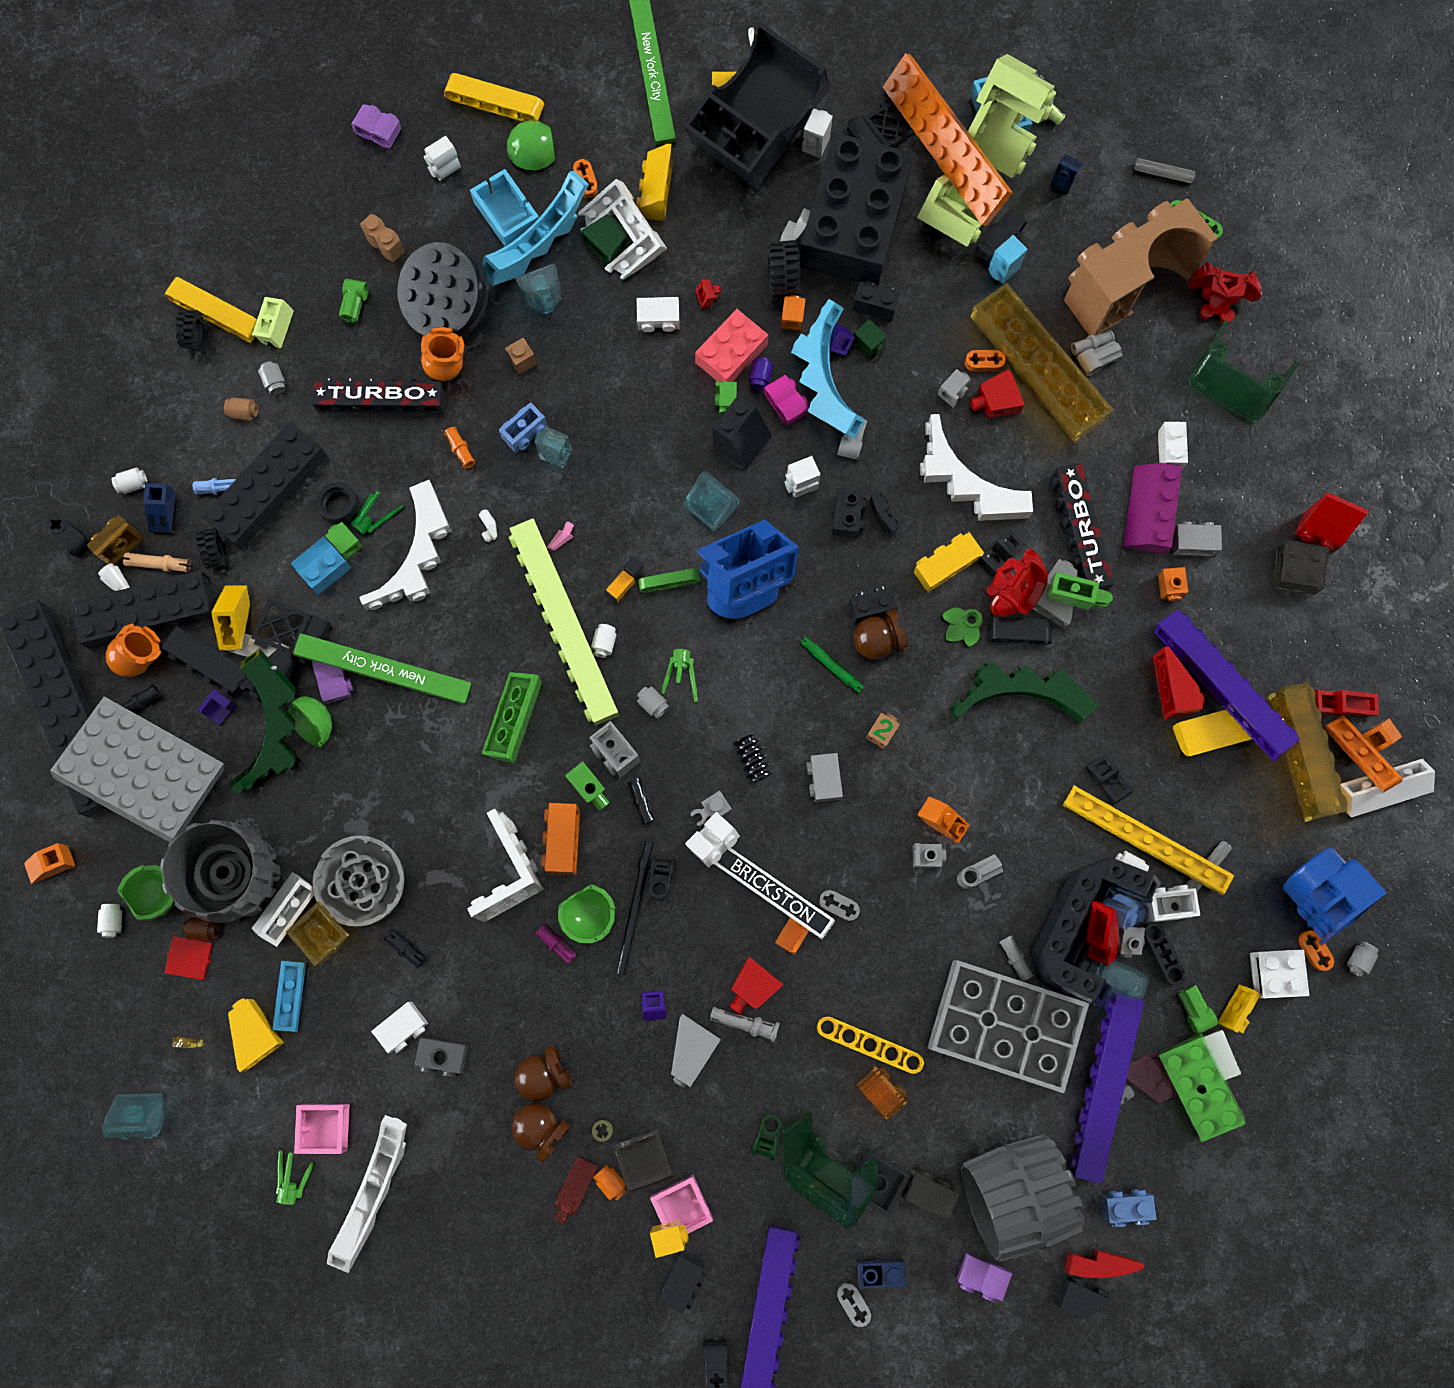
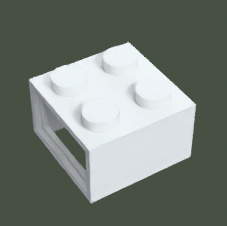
[1139,885,1200,924]
[1250,950,1309,998]

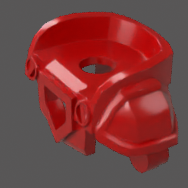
[1187,262,1262,324]
[986,549,1048,617]

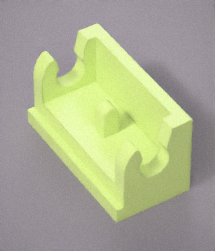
[252,297,294,348]

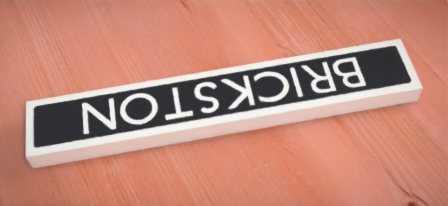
[714,848,835,939]

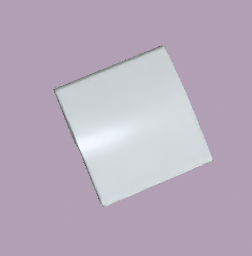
[1197,1030,1241,1089]

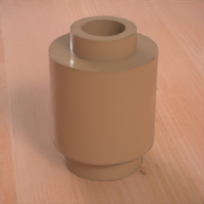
[224,397,258,421]

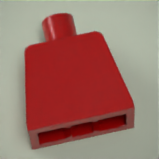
[970,369,1025,418]
[730,957,783,1014]

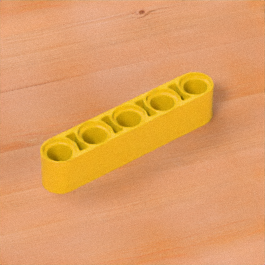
[444,73,544,122]
[164,277,257,343]
[816,1017,924,1074]

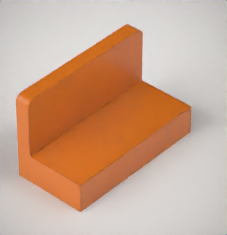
[775,918,809,955]

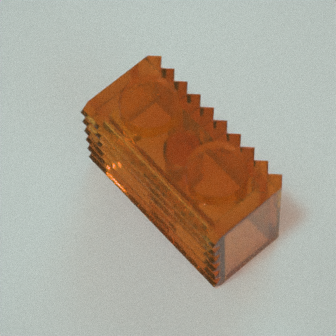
[855,1066,908,1121]

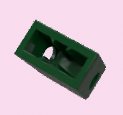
[581,214,629,265]

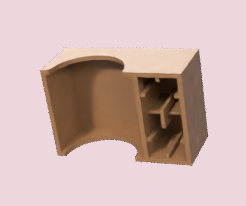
[1064,198,1218,335]

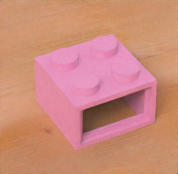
[294,1104,350,1154]
[650,1175,713,1234]

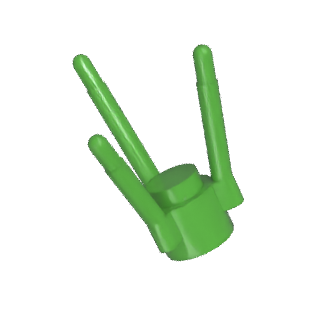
[660,649,698,703]
[276,1150,314,1205]

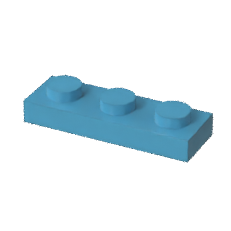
[272,961,306,1032]

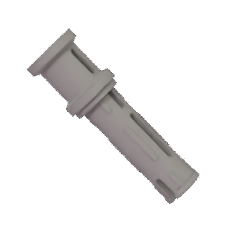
[709,1007,780,1043]

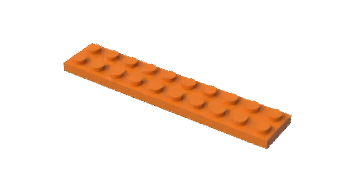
[883,53,1013,226]

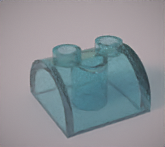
[515,263,562,313]
[683,471,740,531]
[1096,960,1149,1005]
[101,1093,164,1140]

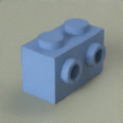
[499,402,547,453]
[1100,1189,1156,1227]

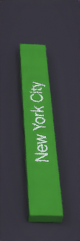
[629,0,676,145]
[293,633,471,705]

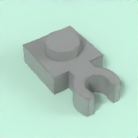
[690,791,732,827]

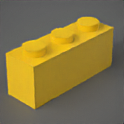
[914,532,984,593]

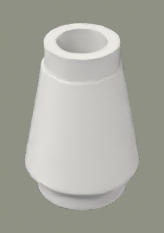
[98,563,130,591]

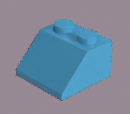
[291,536,351,595]

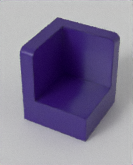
[829,324,855,355]
[197,689,237,726]

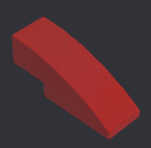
[1306,690,1379,716]
[1086,901,1119,966]
[1064,1248,1144,1278]

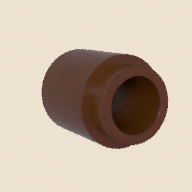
[183,917,219,941]

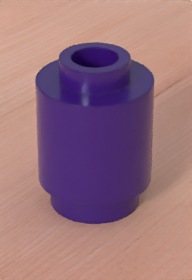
[749,357,773,390]

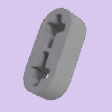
[819,890,860,921]
[837,1282,871,1327]

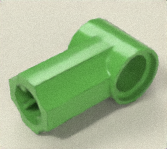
[339,278,368,323]
[1177,985,1218,1035]

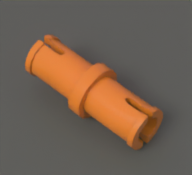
[444,427,476,469]

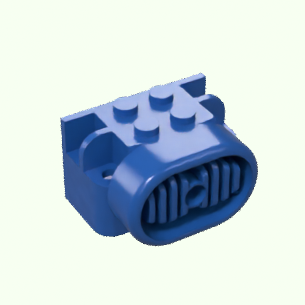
[697,520,799,619]
[1283,847,1387,945]

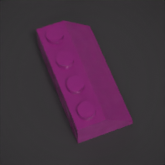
[1122,463,1182,555]

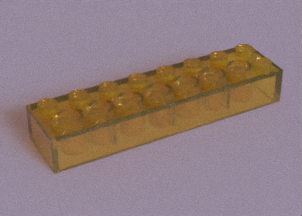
[970,283,1114,443]

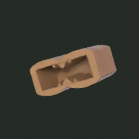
[360,214,404,262]

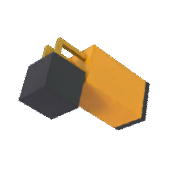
[604,556,644,604]

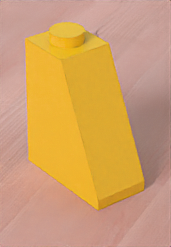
[211,585,250,650]
[228,998,284,1072]

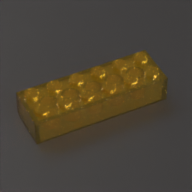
[1268,681,1347,822]

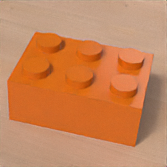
[541,803,580,876]

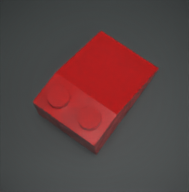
[1295,492,1369,552]
[1153,646,1204,720]

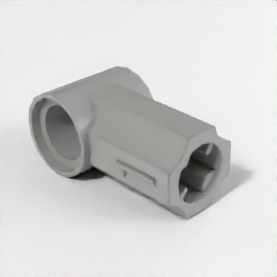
[1077,341,1123,376]
[837,416,867,460]
[957,854,1003,889]

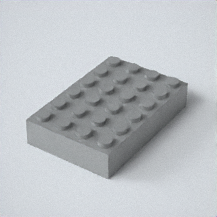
[50,697,224,842]
[927,960,1089,1093]

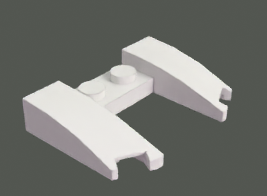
[578,179,667,280]

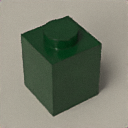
[853,319,887,358]

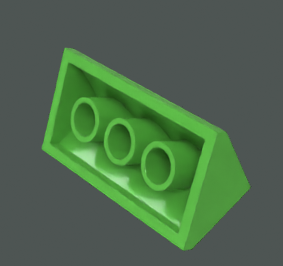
[482,672,542,764]

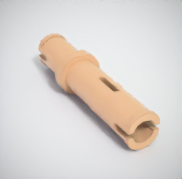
[123,552,191,573]

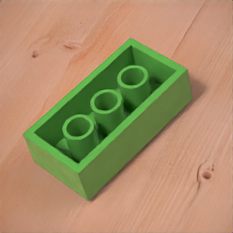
[1159,1033,1245,1142]

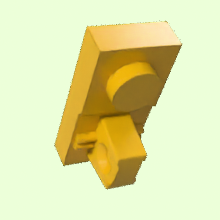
[1218,984,1261,1033]

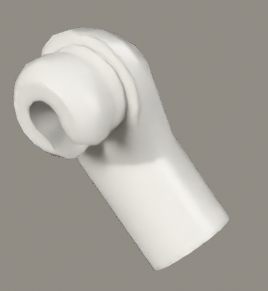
[479,510,497,542]

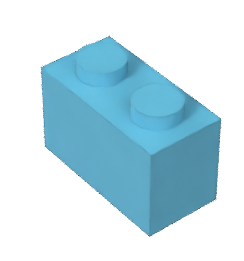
[988,235,1028,284]

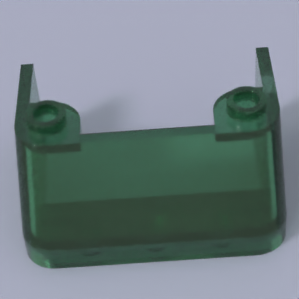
[1188,320,1299,422]
[782,1112,878,1228]

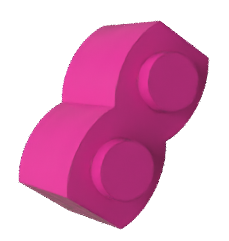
[763,375,809,427]

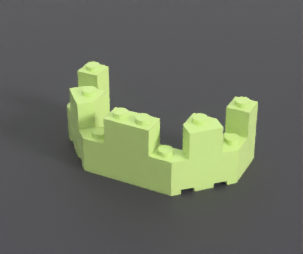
[917,54,1056,246]

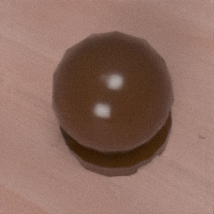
[854,609,908,660]
[514,1045,573,1102]
[511,1104,571,1163]

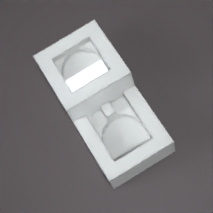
[780,208,810,241]

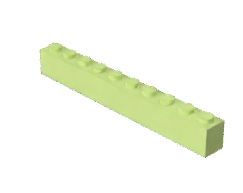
[508,519,619,726]

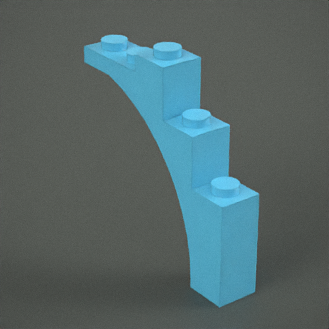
[481,171,589,286]
[791,299,865,439]

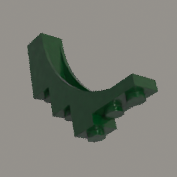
[230,648,295,795]
[950,661,1099,724]

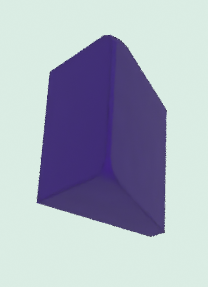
[641,991,666,1021]

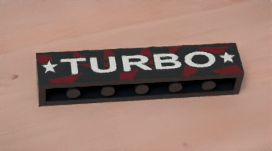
[312,378,444,413]
[1051,463,1114,590]

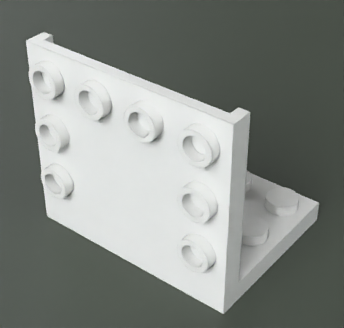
[467,809,544,922]

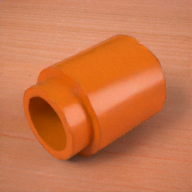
[593,1165,627,1201]

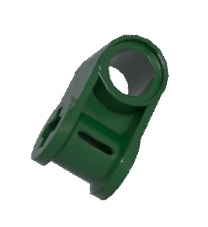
[751,1112,782,1160]

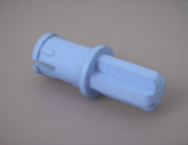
[193,478,235,495]

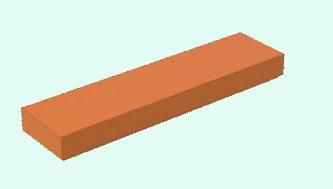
[1324,715,1403,793]

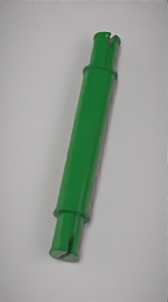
[800,636,865,694]

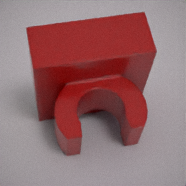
[695,279,722,309]

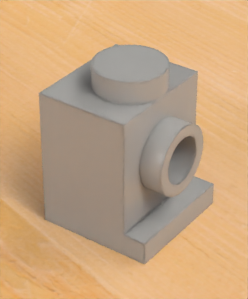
[938,369,971,408]
[913,843,946,868]

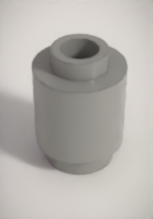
[258,362,286,395]
[637,687,669,719]
[1347,942,1379,977]

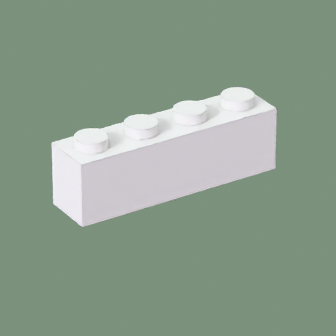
[1339,759,1435,817]

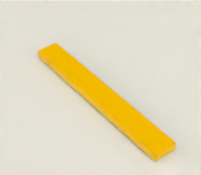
[1062,786,1234,896]

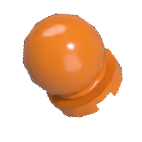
[421,327,464,382]
[105,624,161,678]

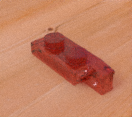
[555,1156,598,1224]

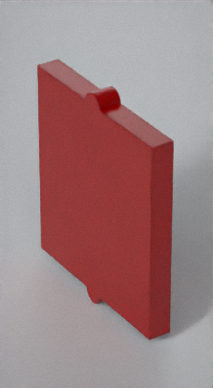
[164,936,213,980]

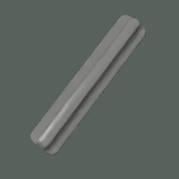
[1134,158,1195,183]
[1186,841,1232,893]

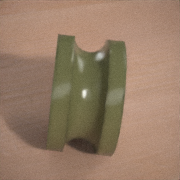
[592,1120,613,1142]

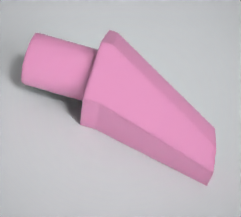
[547,522,574,551]

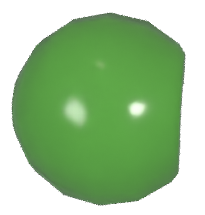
[507,120,555,171]
[287,696,332,748]
[117,865,175,921]
[558,885,615,943]

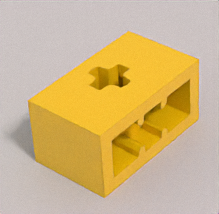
[650,1219,689,1258]

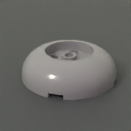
[313,836,404,927]

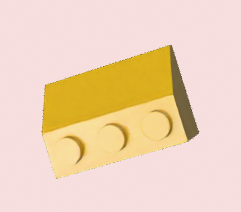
[637,144,673,221]

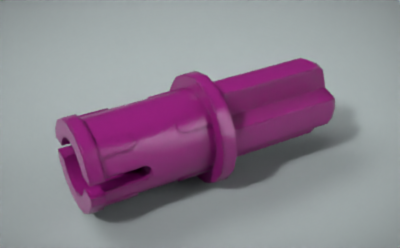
[536,923,576,963]

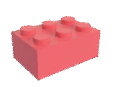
[695,309,768,382]

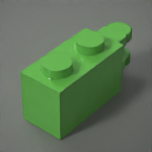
[1046,572,1113,610]

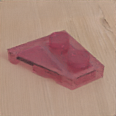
[1127,1051,1178,1104]

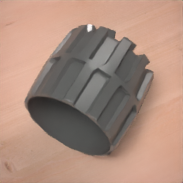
[160,820,280,923]
[961,1135,1084,1261]

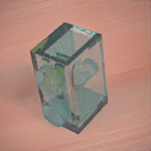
[535,426,572,469]

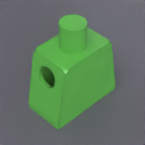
[565,761,610,811]

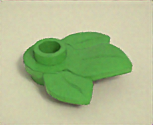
[942,608,983,647]

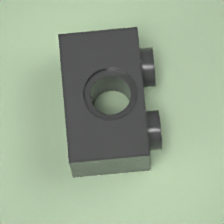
[414,1037,469,1077]

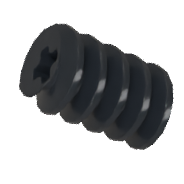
[733,734,774,784]

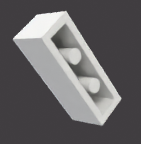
[252,872,314,947]

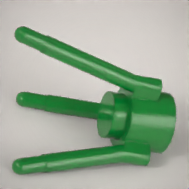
[350,491,404,535]

